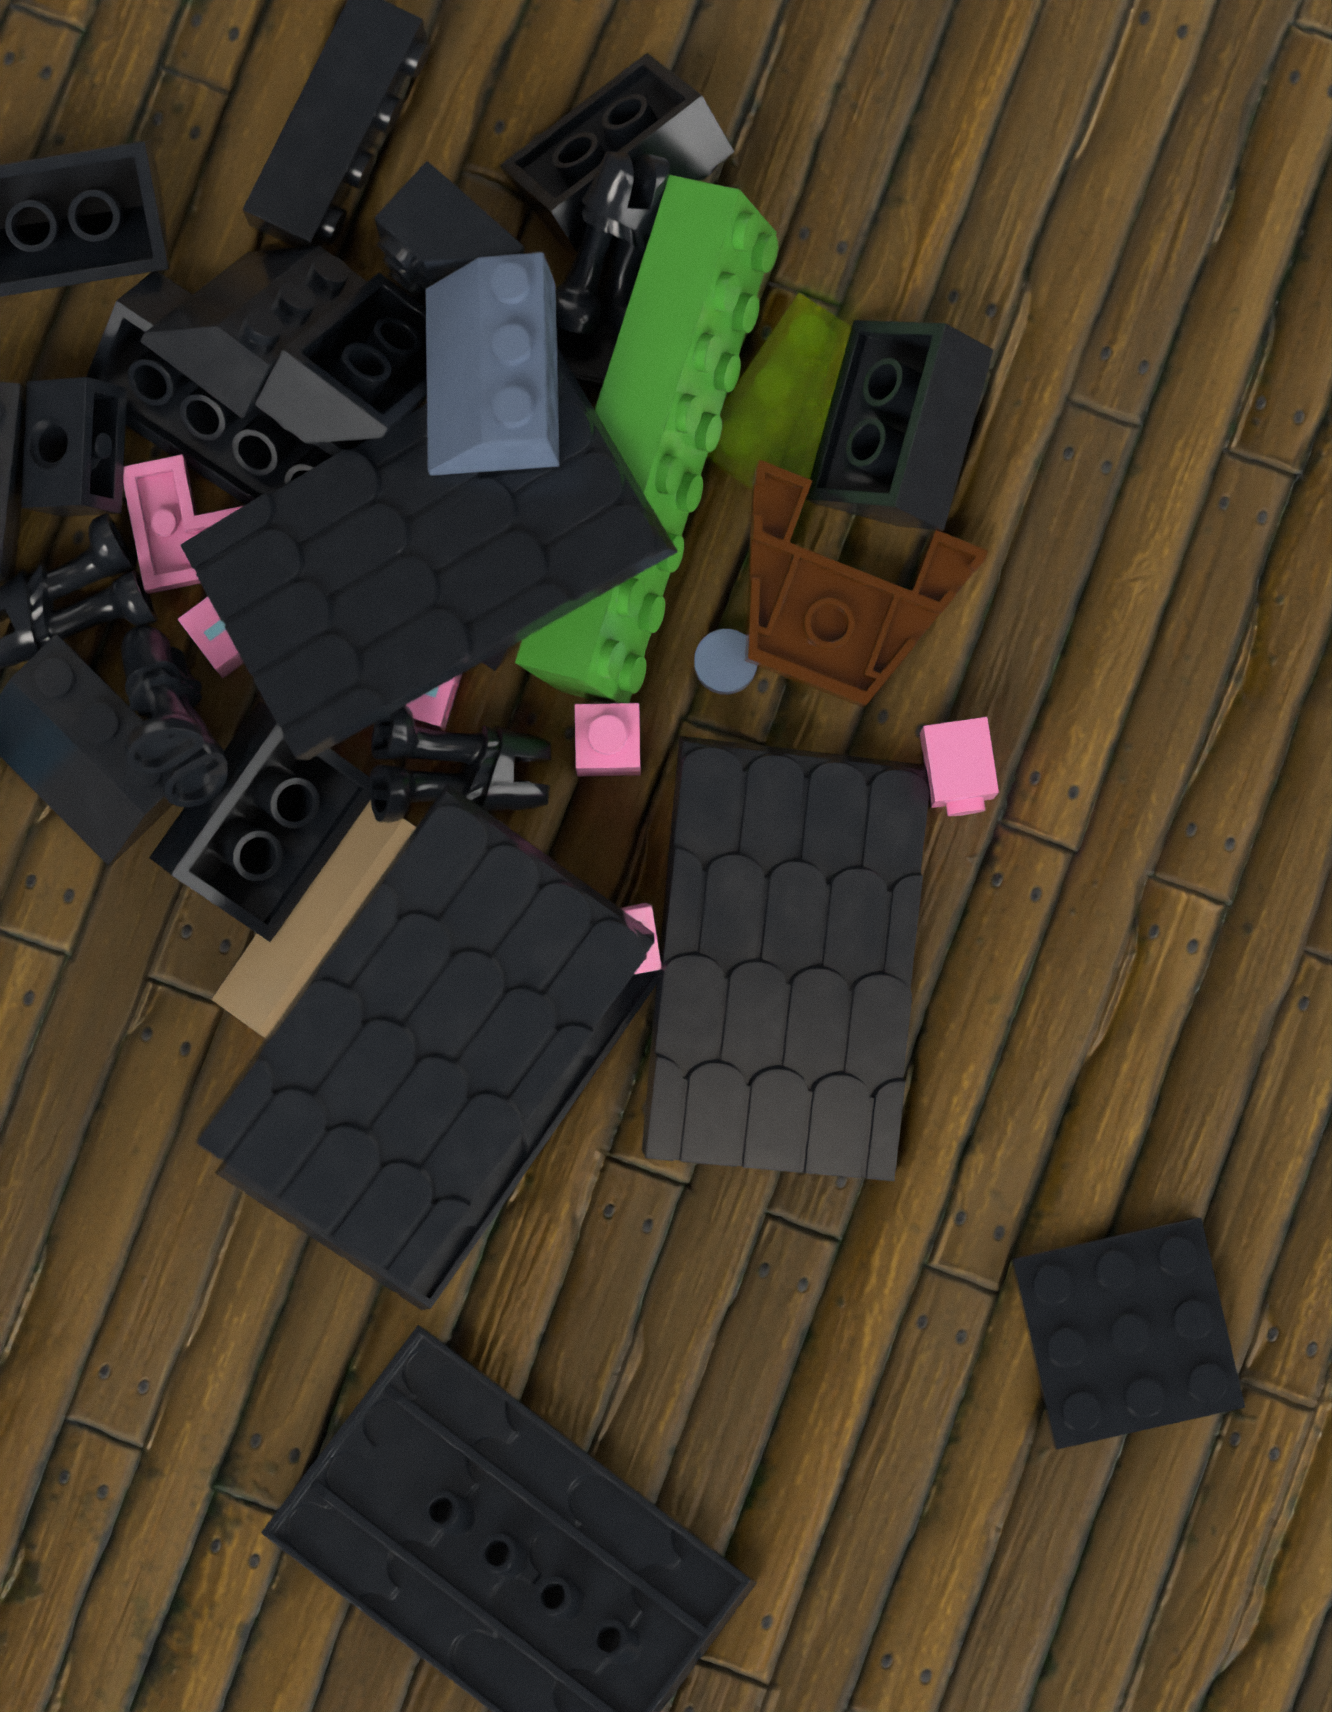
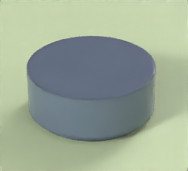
[694,629,757,695]

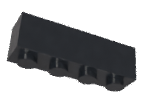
[242,0,430,247]

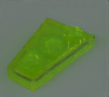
[706,293,851,520]

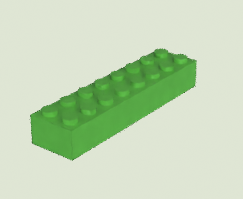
[515,175,778,704]

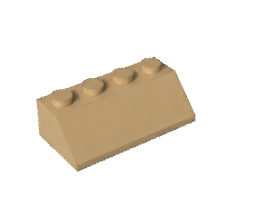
[212,800,416,1038]

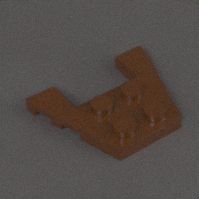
[745,459,988,707]

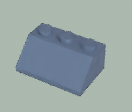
[426,253,560,476]

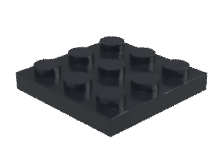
[1011,1217,1245,1450]

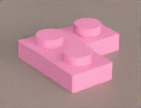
[123,455,243,594]

